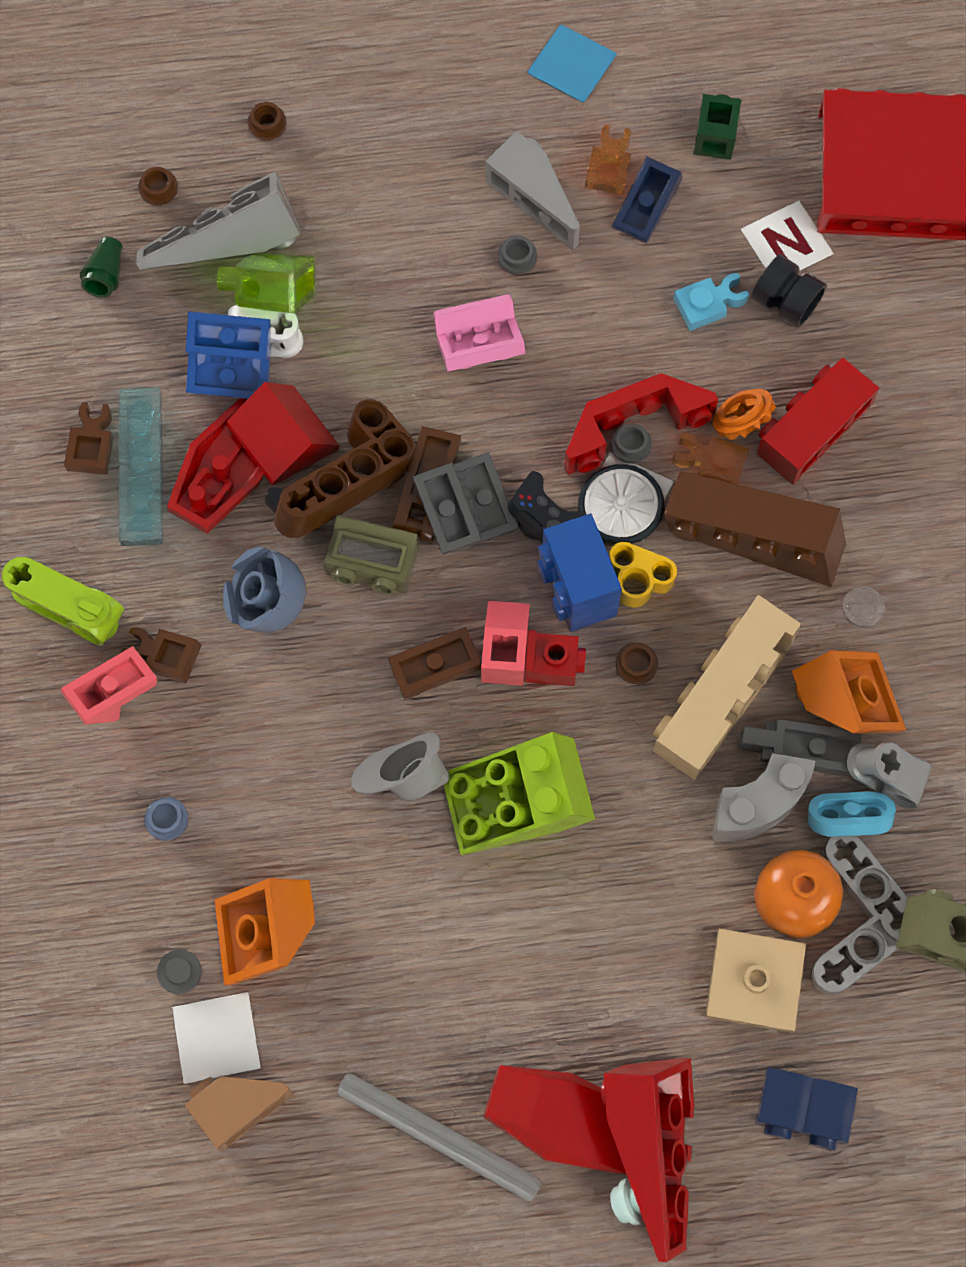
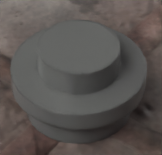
[498,236,537,275]
[611,424,652,464]
[157,949,202,994]

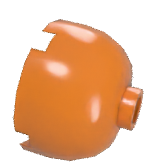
[754,849,843,939]

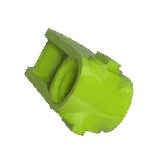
[2,557,125,646]

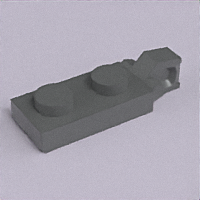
[739,719,862,777]

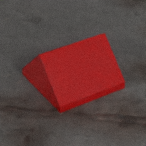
[226,382,340,486]

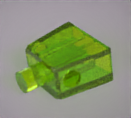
[217,254,315,313]

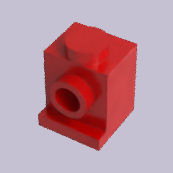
[524,630,586,686]

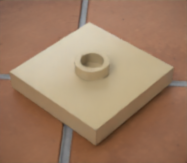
[705,929,806,1033]

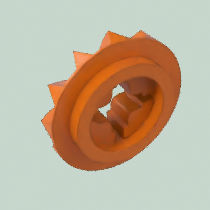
[712,389,776,440]

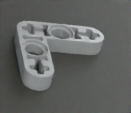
[810,836,907,995]

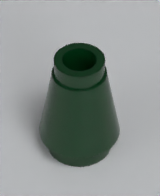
[80,237,123,298]

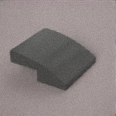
[413,452,518,555]

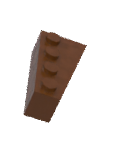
[664,471,846,587]

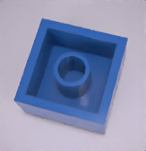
[537,513,622,632]

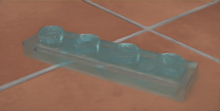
[119,387,163,546]

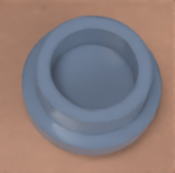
[145,797,188,841]

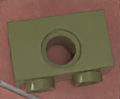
[896,889,966,973]

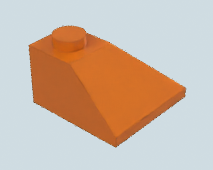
[792,650,906,733]
[214,878,315,986]

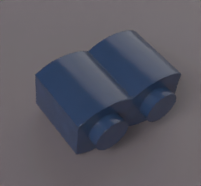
[755,1067,858,1151]

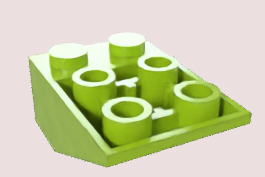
[444,732,595,855]

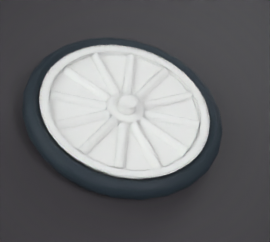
[578,464,665,545]

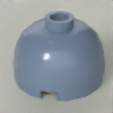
[223,547,306,634]

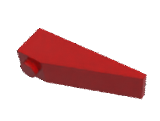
[601,1058,694,1262]

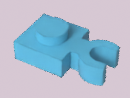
[673,273,749,331]

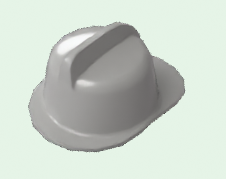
[351,732,449,801]

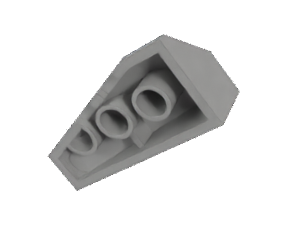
[136,171,300,270]

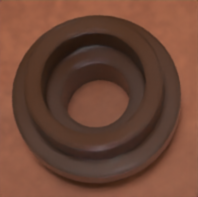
[248,102,287,140]

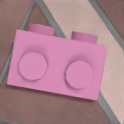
[433,294,525,372]

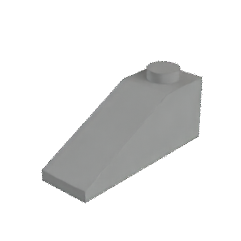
[485,131,580,250]

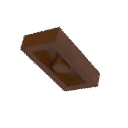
[388,627,482,700]

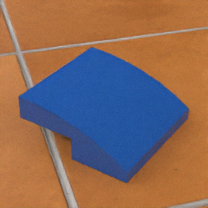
[185,311,271,399]

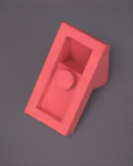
[61,646,157,724]

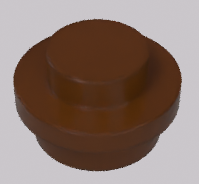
[138,167,178,206]
[615,642,658,684]

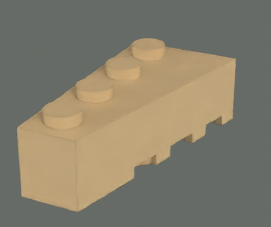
[653,595,801,780]

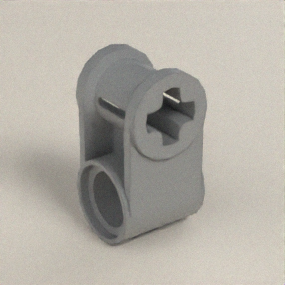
[847,742,931,809]

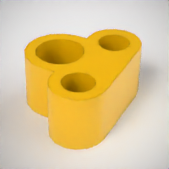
[609,542,677,608]

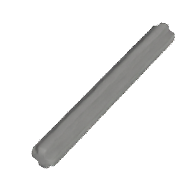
[338,1073,541,1201]

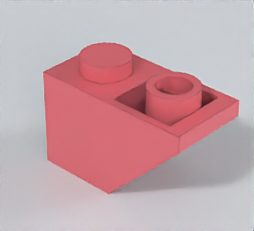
[481,601,530,686]

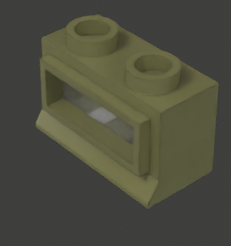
[324,515,419,595]

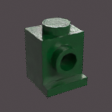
[693,94,742,160]

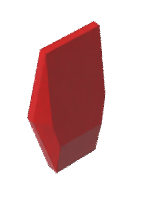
[167,398,264,534]
[483,1065,627,1175]

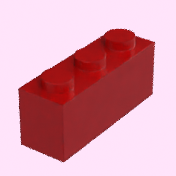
[757,357,879,485]

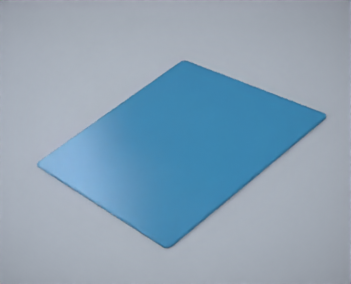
[527,25,617,102]

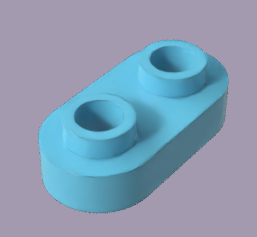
[807,791,896,837]

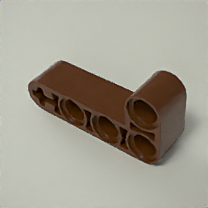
[274,399,415,538]

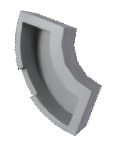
[712,753,815,842]

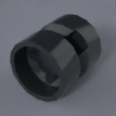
[751,254,827,328]

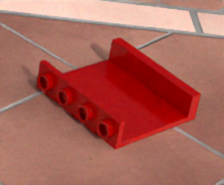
[817,88,966,241]

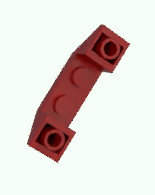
[564,373,719,475]

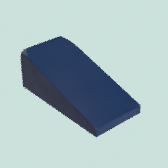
[612,156,683,243]

